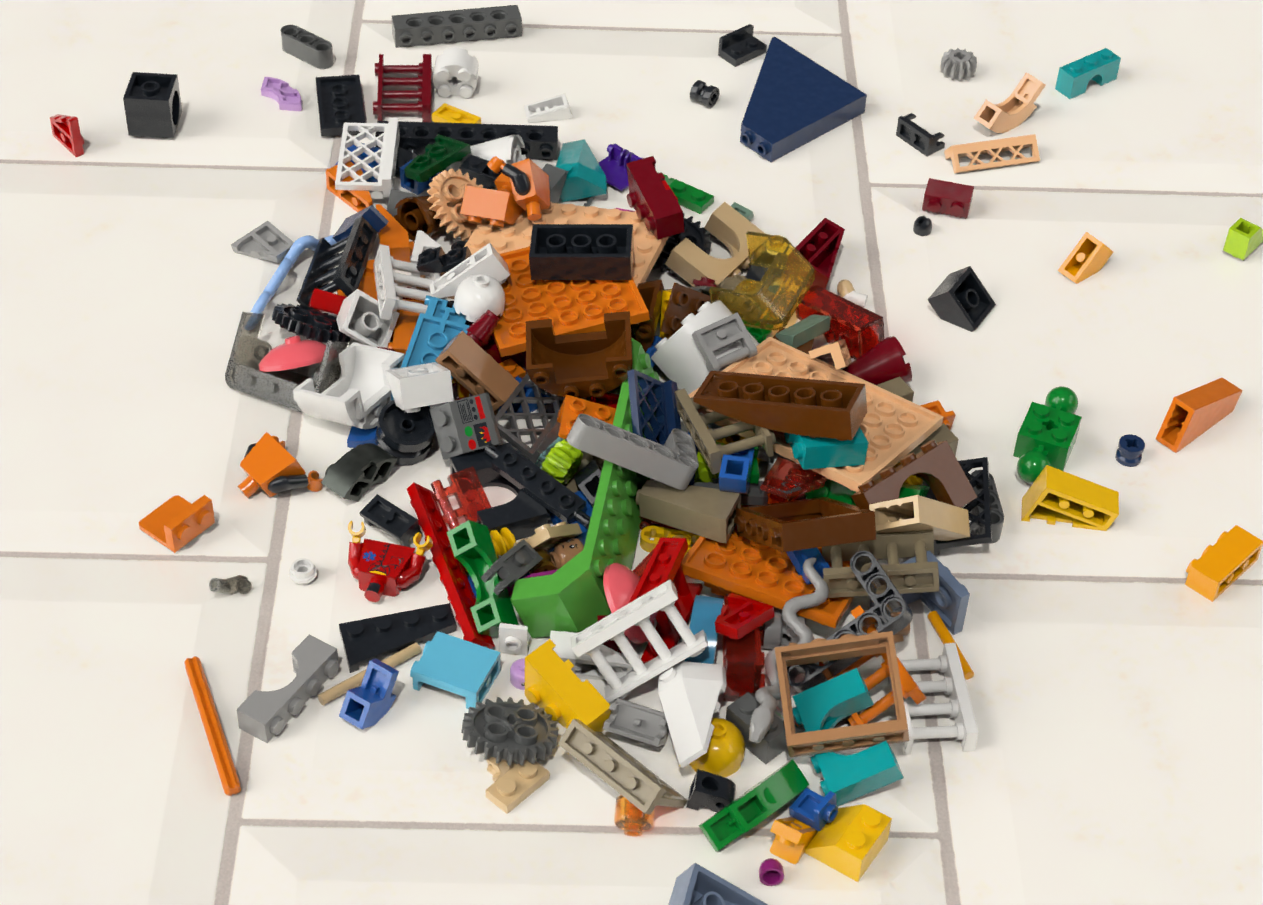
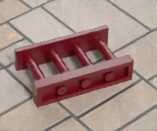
[373,54,432,122]

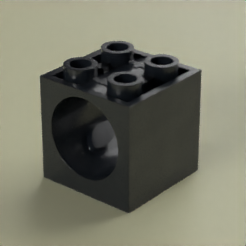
[123,72,182,138]

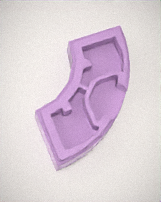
[261,77,302,111]

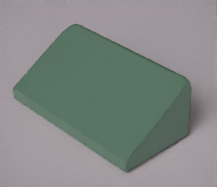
[776,314,831,348]

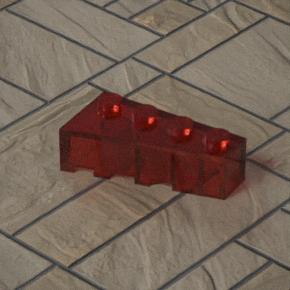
[794,285,884,360]

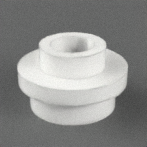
[289,558,317,584]

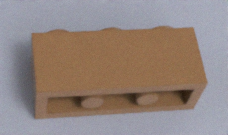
[435,331,519,411]

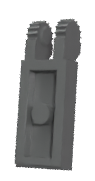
[481,539,543,595]

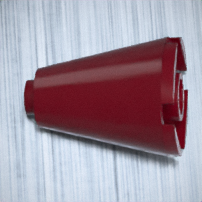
[842,336,912,385]

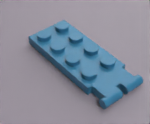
[391,295,470,407]

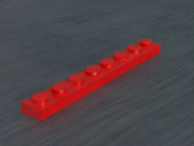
[407,482,495,649]

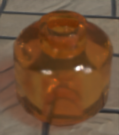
[614,795,655,837]

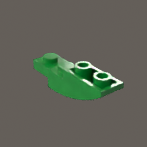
[699,759,810,851]

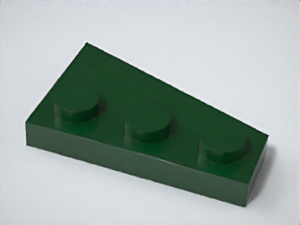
[404,134,471,183]

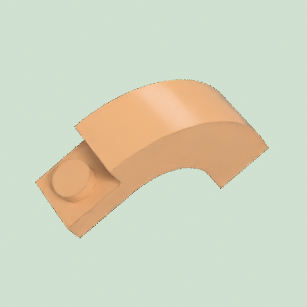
[974,72,1046,133]

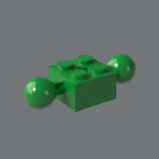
[1013,386,1082,484]

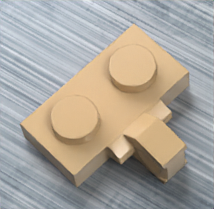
[486,757,550,814]

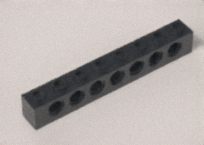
[375,121,558,160]

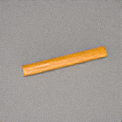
[927,611,974,680]

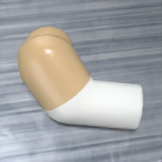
[837,280,868,307]

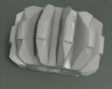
[940,48,977,82]

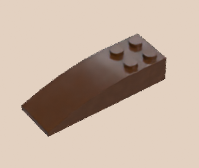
[693,371,867,441]

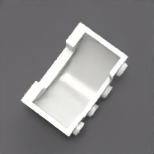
[651,300,759,395]
[293,342,405,429]

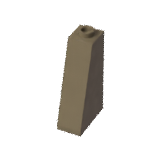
[636,480,741,543]

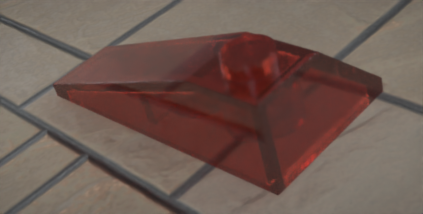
[760,457,827,502]

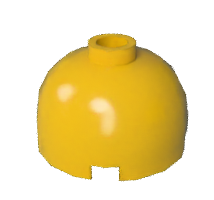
[689,718,745,777]

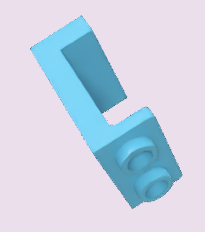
[410,631,501,709]

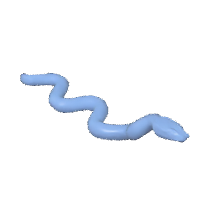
[242,235,337,330]

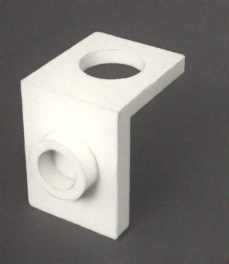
[499,623,531,656]

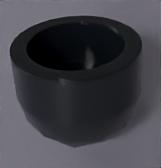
[913,216,932,236]

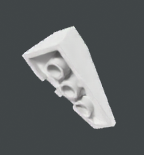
[658,661,727,768]

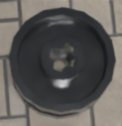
[375,400,435,466]

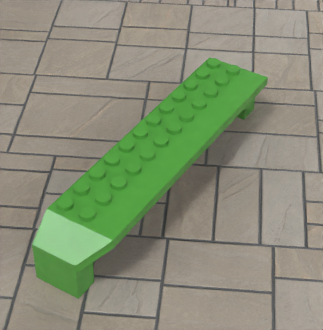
[511,338,660,638]

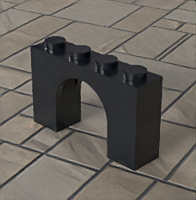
[450,442,551,540]

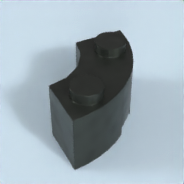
[321,443,397,502]

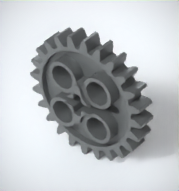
[461,697,559,766]

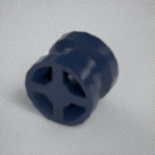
[1115,434,1145,467]

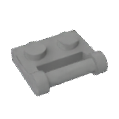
[692,312,757,372]

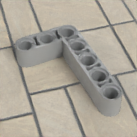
[566,414,699,490]

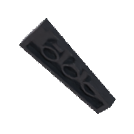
[339,603,456,673]

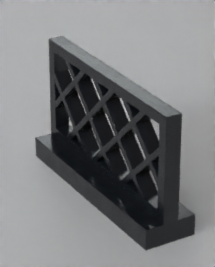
[923,457,992,556]

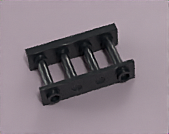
[296,216,378,310]

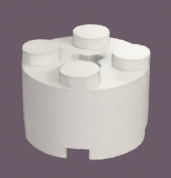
[433,47,479,98]

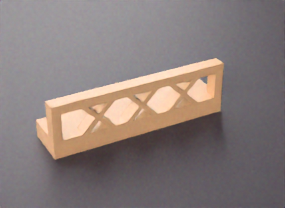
[944,134,1040,174]
[808,339,852,370]

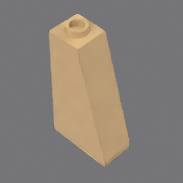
[869,495,970,541]

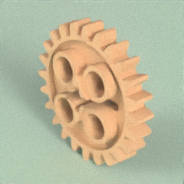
[427,168,483,241]

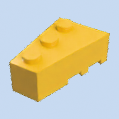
[1021,465,1119,531]
[524,639,611,732]

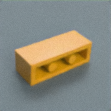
[1185,525,1263,602]

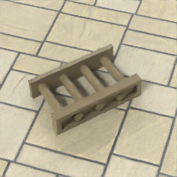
[675,388,776,475]
[822,530,939,598]

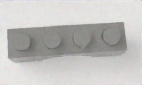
[236,634,339,743]

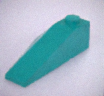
[556,139,607,202]

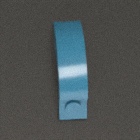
[685,595,724,664]

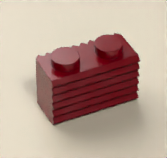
[922,178,974,219]

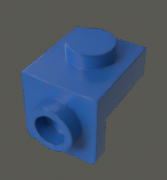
[789,788,838,832]

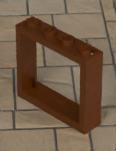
[734,497,876,552]

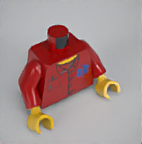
[348,521,433,602]

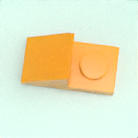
[770,817,818,864]

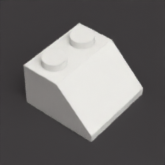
[336,289,400,348]
[385,362,454,413]

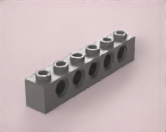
[391,5,522,48]

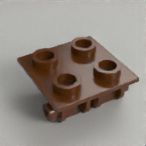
[660,283,711,335]

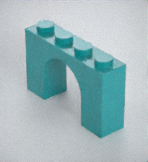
[783,427,868,470]
[792,668,904,806]

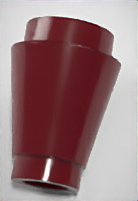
[466,310,500,348]

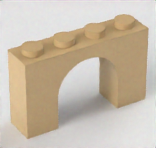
[665,202,769,295]

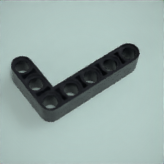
[787,551,913,693]

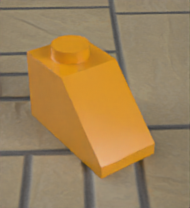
[1058,232,1113,284]

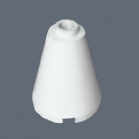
[460,135,526,164]

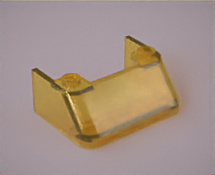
[709,231,815,330]

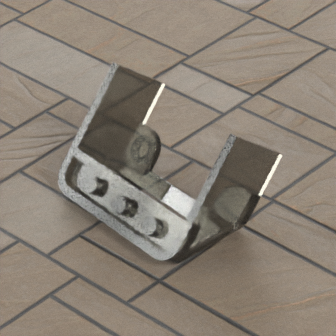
[225,312,349,413]

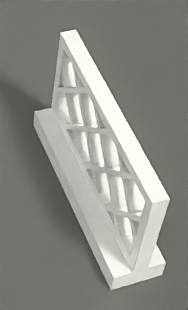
[335,117,400,197]

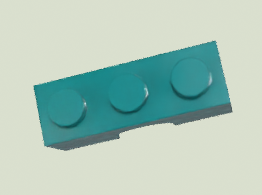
[1055,48,1121,99]

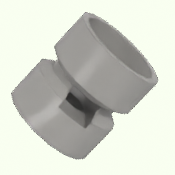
[762,612,805,649]

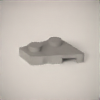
[231,220,294,263]

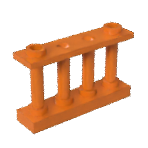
[819,605,926,726]

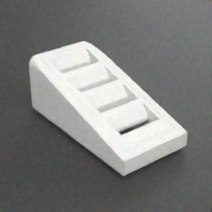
[523,93,573,122]

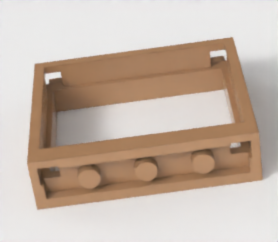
[775,630,909,757]

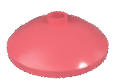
[259,336,335,372]
[603,563,654,644]

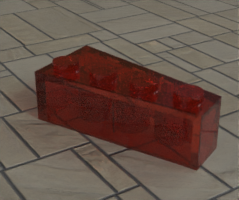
[723,596,765,702]

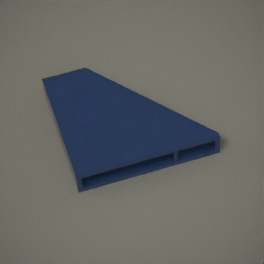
[740,36,867,162]

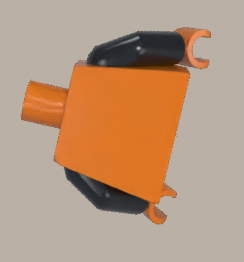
[487,156,551,221]
[237,432,323,498]

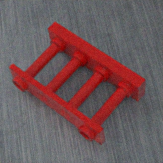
[628,537,703,664]

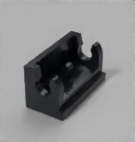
[896,113,945,157]
[359,494,423,547]

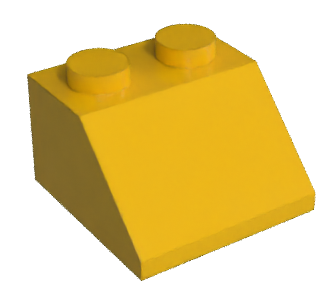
[805,804,892,882]

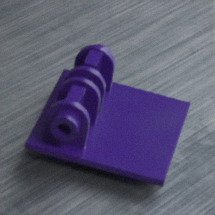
[599,143,643,191]

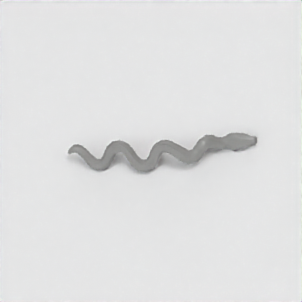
[749,558,829,743]

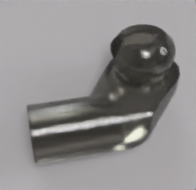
[209,575,252,595]

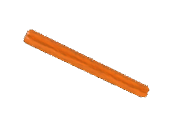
[184,656,241,796]

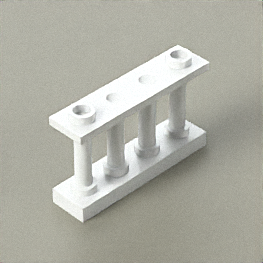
[373,244,448,320]
[571,579,708,703]
[882,643,979,755]

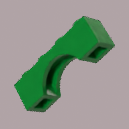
[447,520,519,638]

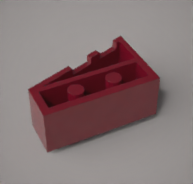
[626,156,684,240]
[783,218,845,298]

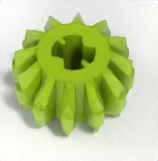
[541,440,583,485]

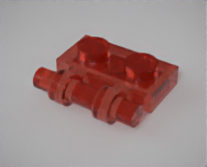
[430,466,491,530]

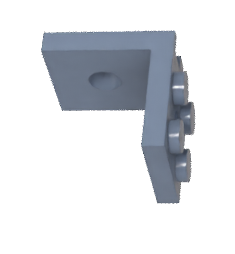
[869,550,970,635]

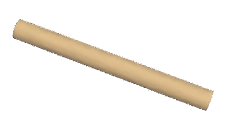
[318,643,421,705]

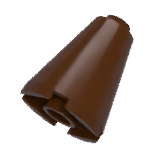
[394,195,454,243]

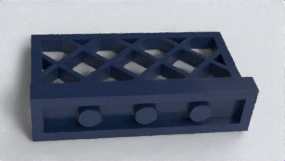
[627,369,681,445]

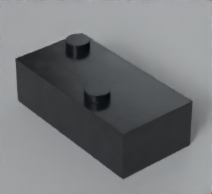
[529,224,634,280]

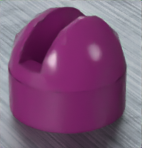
[759,858,784,886]

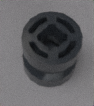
[689,80,720,108]

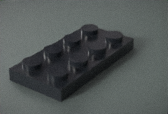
[315,75,365,137]

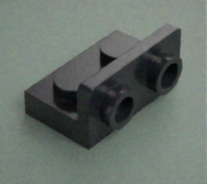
[718,24,767,67]

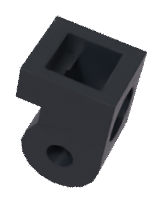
[687,769,736,813]

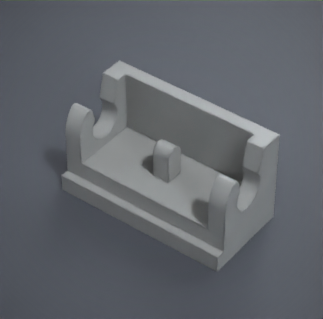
[603,698,669,747]

